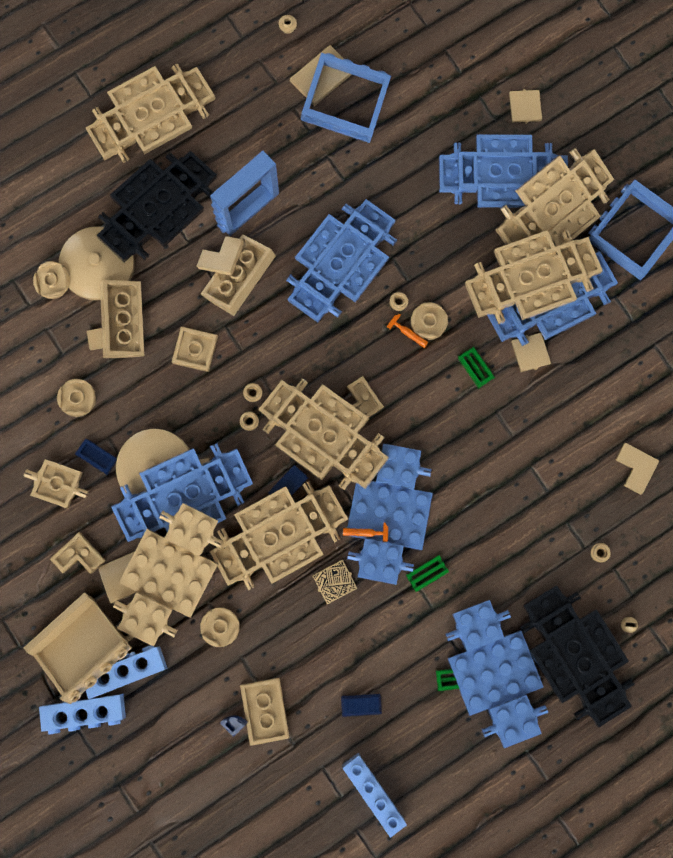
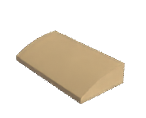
[201,234,276,316]
[100,280,144,358]
[98,551,137,604]

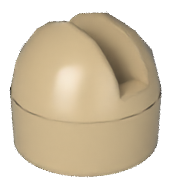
[621,617,638,633]

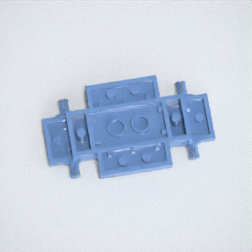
[439,135,568,208]
[286,199,397,323]
[487,251,618,346]
[111,443,253,542]
[347,443,433,585]
[445,600,548,748]

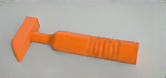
[387,314,428,348]
[343,522,388,542]

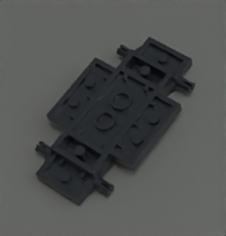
[97,151,217,263]
[520,585,635,727]

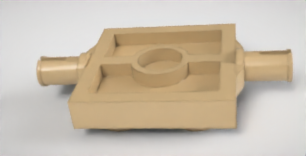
[24,459,89,509]

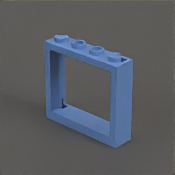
[301,53,391,143]
[210,150,279,236]
[588,180,673,281]

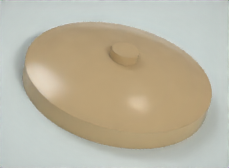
[59,226,135,300]
[116,429,189,494]

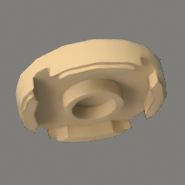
[33,261,70,299]
[410,302,448,340]
[57,379,96,417]
[200,608,240,647]

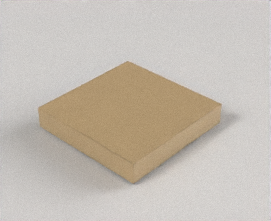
[172,327,218,372]

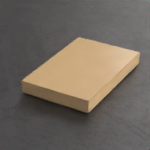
[290,45,352,106]
[240,677,290,746]

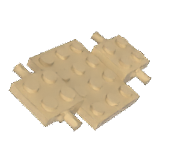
[86,64,216,163]
[495,148,614,247]
[465,230,603,324]
[258,379,389,490]
[210,481,348,591]
[113,503,223,646]

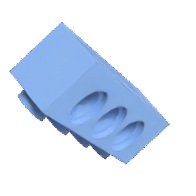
[86,645,168,699]
[39,694,126,734]
[342,753,407,838]

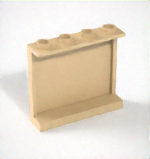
[24,593,132,704]

